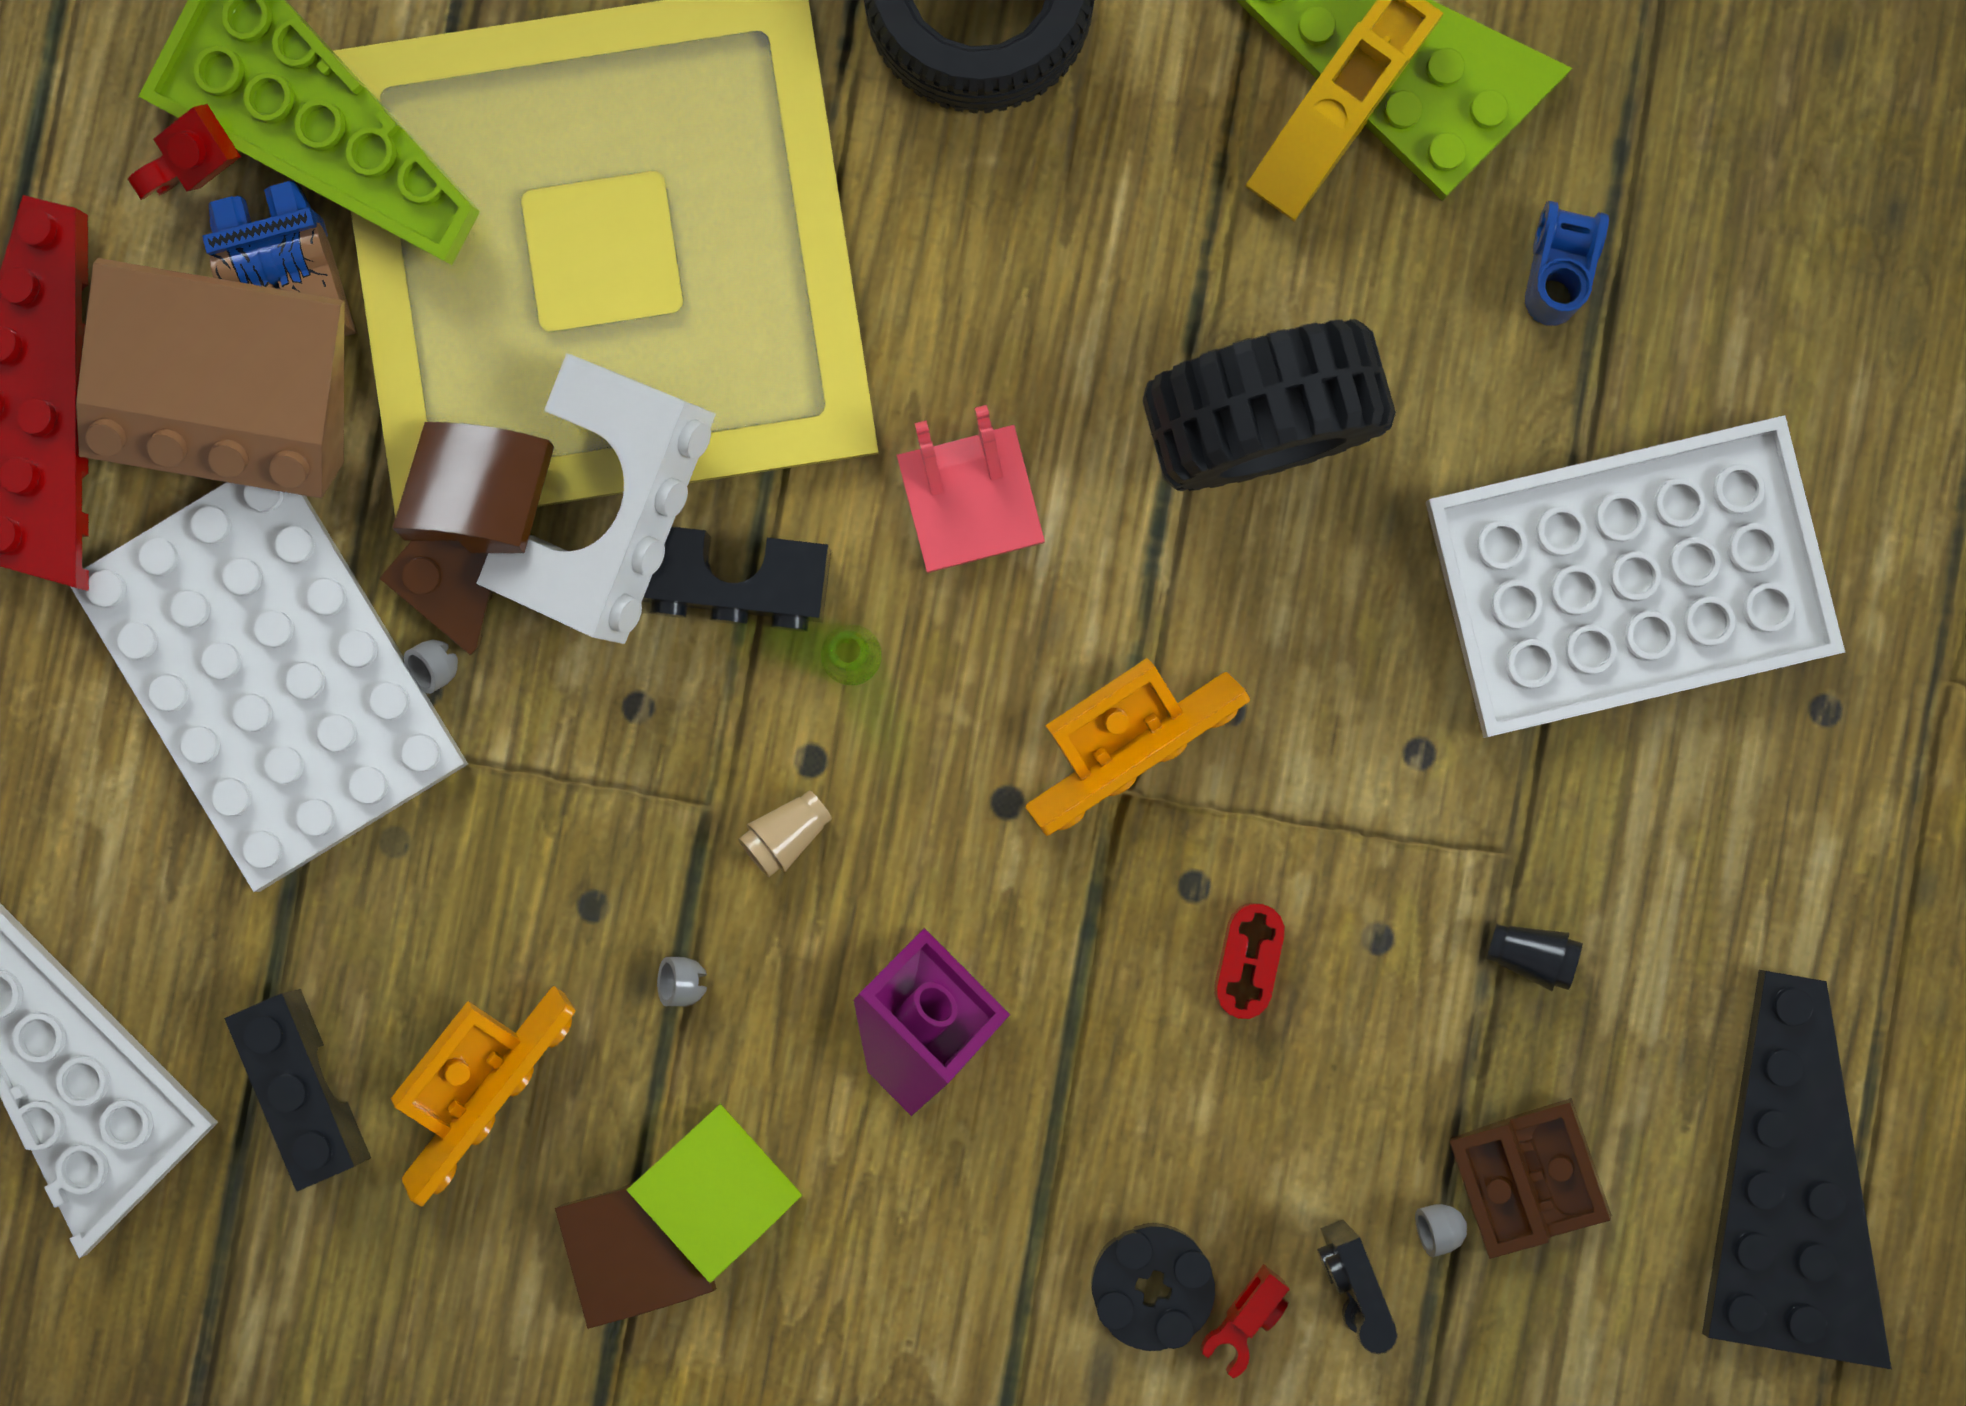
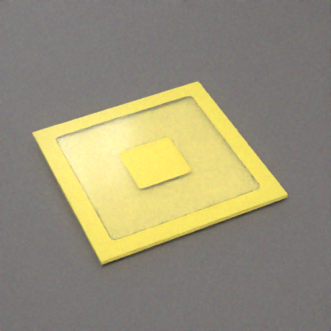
[333,0,879,518]

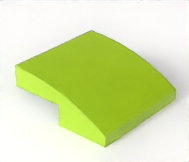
[627,1104,803,1283]

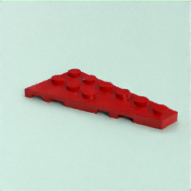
[0,195,89,591]

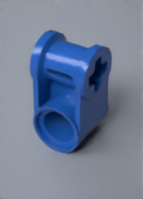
[1525,201,1609,326]

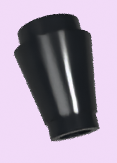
[1486,924,1583,991]

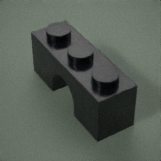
[642,526,831,632]
[224,989,371,1192]

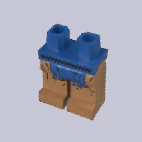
[202,181,357,337]

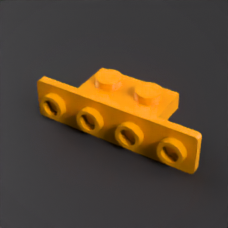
[1025,658,1250,836]
[391,986,575,1207]

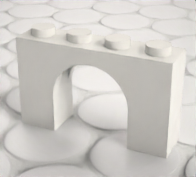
[476,353,716,644]

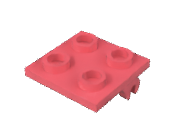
[897,405,1045,573]

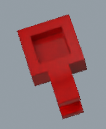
[127,104,241,200]
[1200,1264,1290,1379]

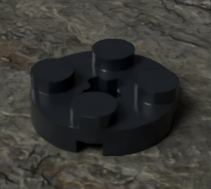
[1091,1223,1215,1351]

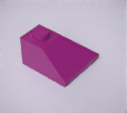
[853,928,1010,1116]

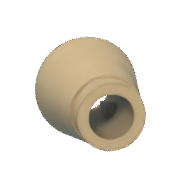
[738,790,832,877]

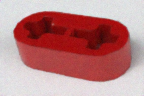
[1214,903,1285,1019]

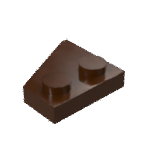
[379,541,493,655]

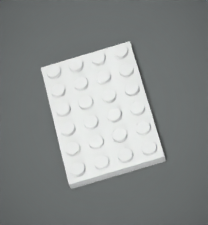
[1425,415,1845,738]
[70,482,468,892]

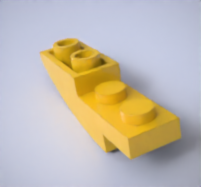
[1246,0,1443,222]

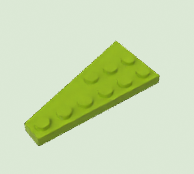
[138,0,480,265]
[1236,0,1573,201]

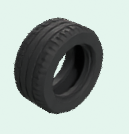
[864,0,1095,114]

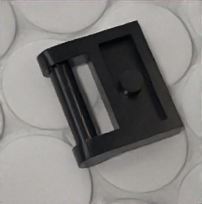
[1317,1220,1397,1354]

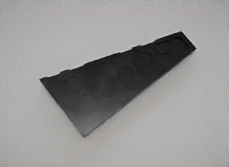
[1702,970,1892,1370]

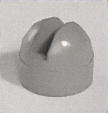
[404,639,458,694]
[657,957,707,1007]
[1415,1204,1467,1257]

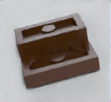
[393,422,554,553]
[1450,1098,1612,1259]
[555,1183,717,1329]

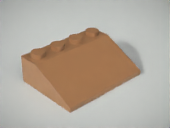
[76,258,344,498]

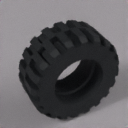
[1142,319,1396,491]

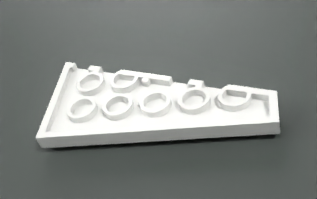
[0,903,218,1258]

